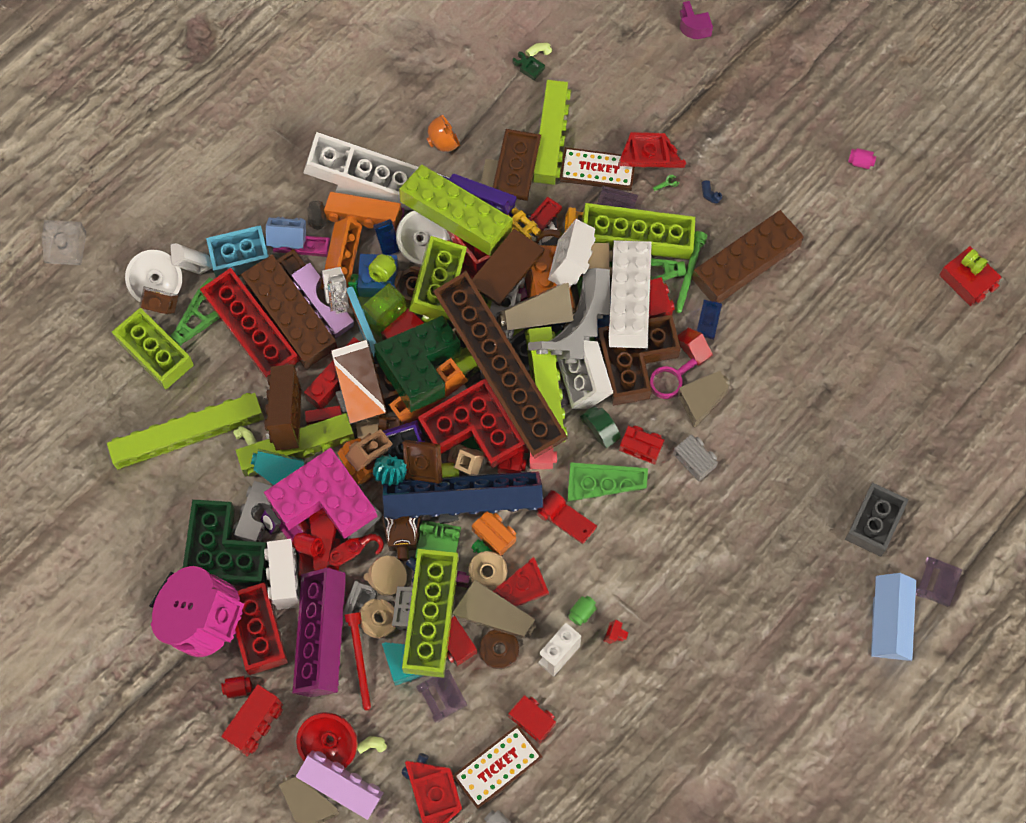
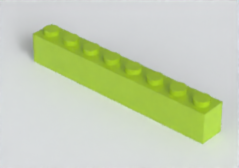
[107,393,264,470]

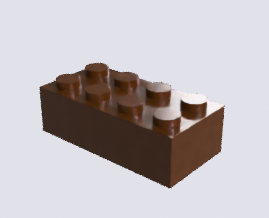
[264,364,302,451]

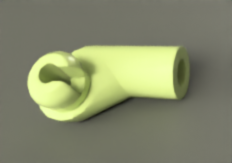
[525,42,552,57]
[233,426,257,445]
[357,736,387,754]

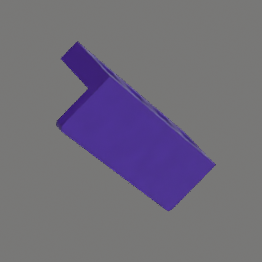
[443,174,517,215]

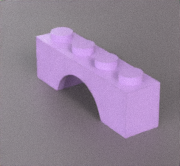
[291,263,354,339]

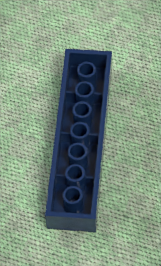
[383,471,543,519]

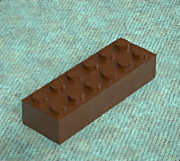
[692,210,804,306]
[241,254,337,369]

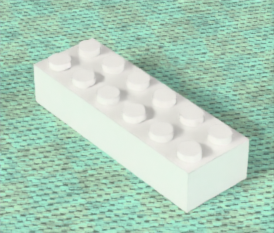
[609,241,652,348]

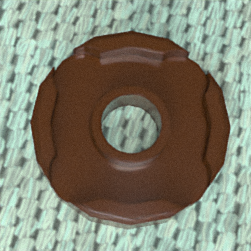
[479,630,519,670]

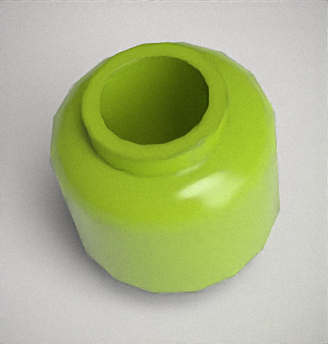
[368,254,396,282]

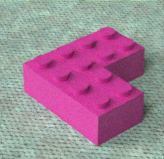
[264,448,377,539]

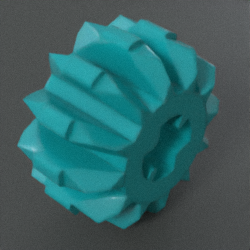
[373,455,407,486]

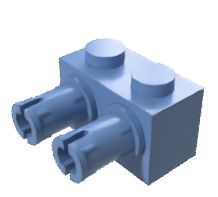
[266,217,306,249]

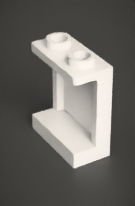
[538,623,581,677]

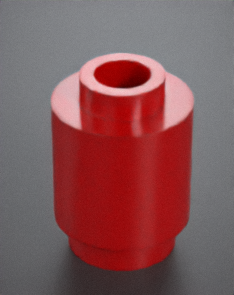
[292,532,323,557]
[221,675,252,699]

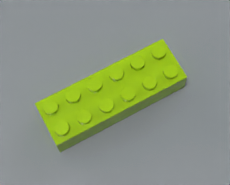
[399,164,513,256]
[582,203,695,260]
[402,549,459,678]

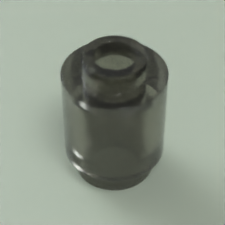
[307,201,327,230]

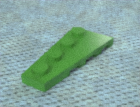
[567,462,648,502]

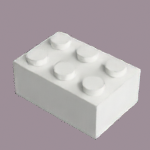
[548,219,596,288]
[558,340,613,410]
[264,539,300,610]

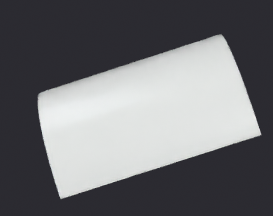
[171,243,213,275]

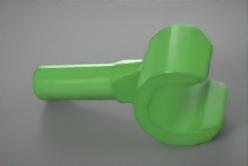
[653,175,679,191]

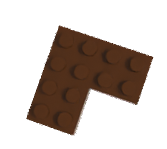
[597,315,681,406]

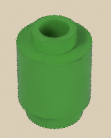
[568,596,597,626]

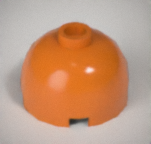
[427,115,460,152]

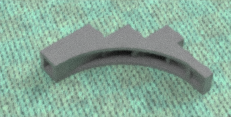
[528,268,610,364]

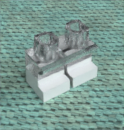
[322,267,349,314]

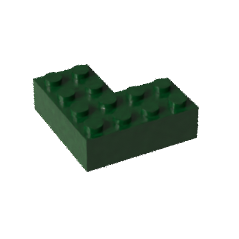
[374,316,461,412]
[183,499,268,586]

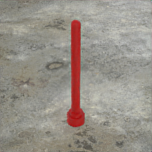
[345,612,371,711]

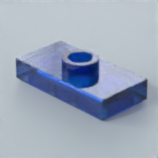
[373,219,400,255]
[697,300,722,340]

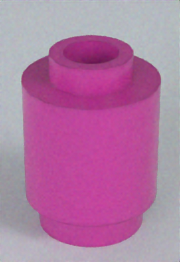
[848,148,877,169]

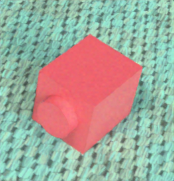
[530,448,557,469]

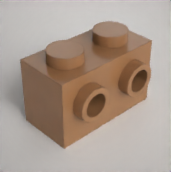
[345,429,393,471]

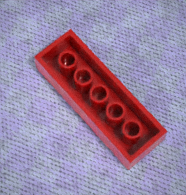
[200,268,299,382]

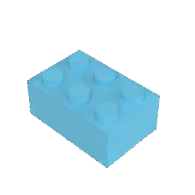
[206,225,269,277]

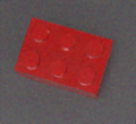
[221,684,283,757]

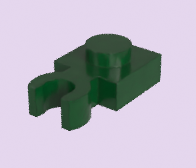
[512,51,545,80]

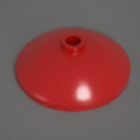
[296,712,358,769]

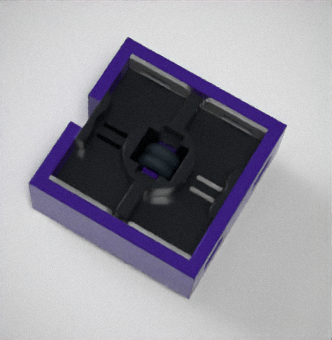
[383,420,425,460]

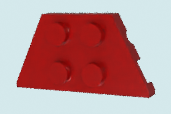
[618,132,686,168]
[405,761,462,823]

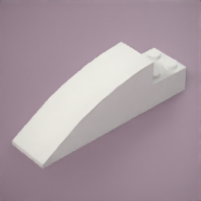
[303,132,449,210]

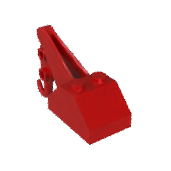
[310,509,384,571]

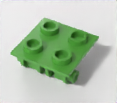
[415,521,461,558]

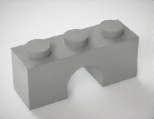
[233,481,273,542]

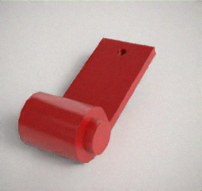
[537,490,597,544]

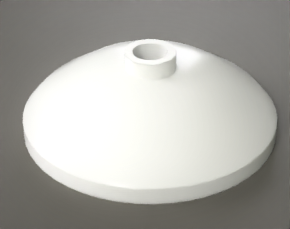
[396,211,450,265]
[125,250,182,302]

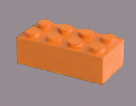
[524,245,575,312]

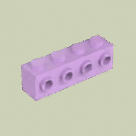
[296,750,384,820]

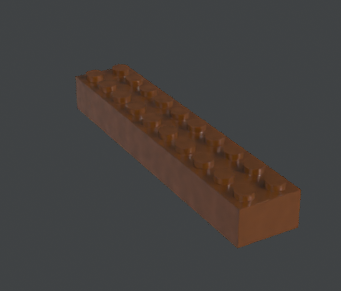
[433,271,568,459]

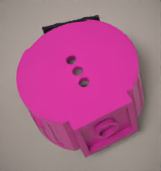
[149,566,244,657]

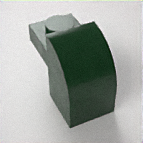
[580,406,622,448]

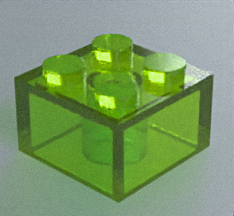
[362,283,407,337]

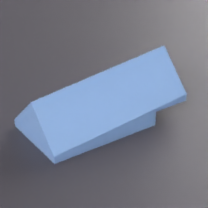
[871,573,916,661]

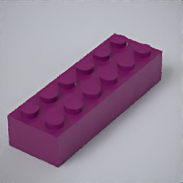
[292,568,346,697]

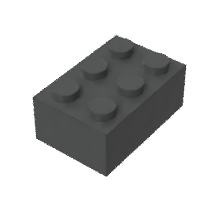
[845,482,909,557]

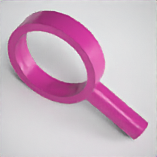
[650,358,697,399]

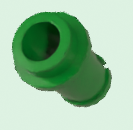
[471,539,494,554]

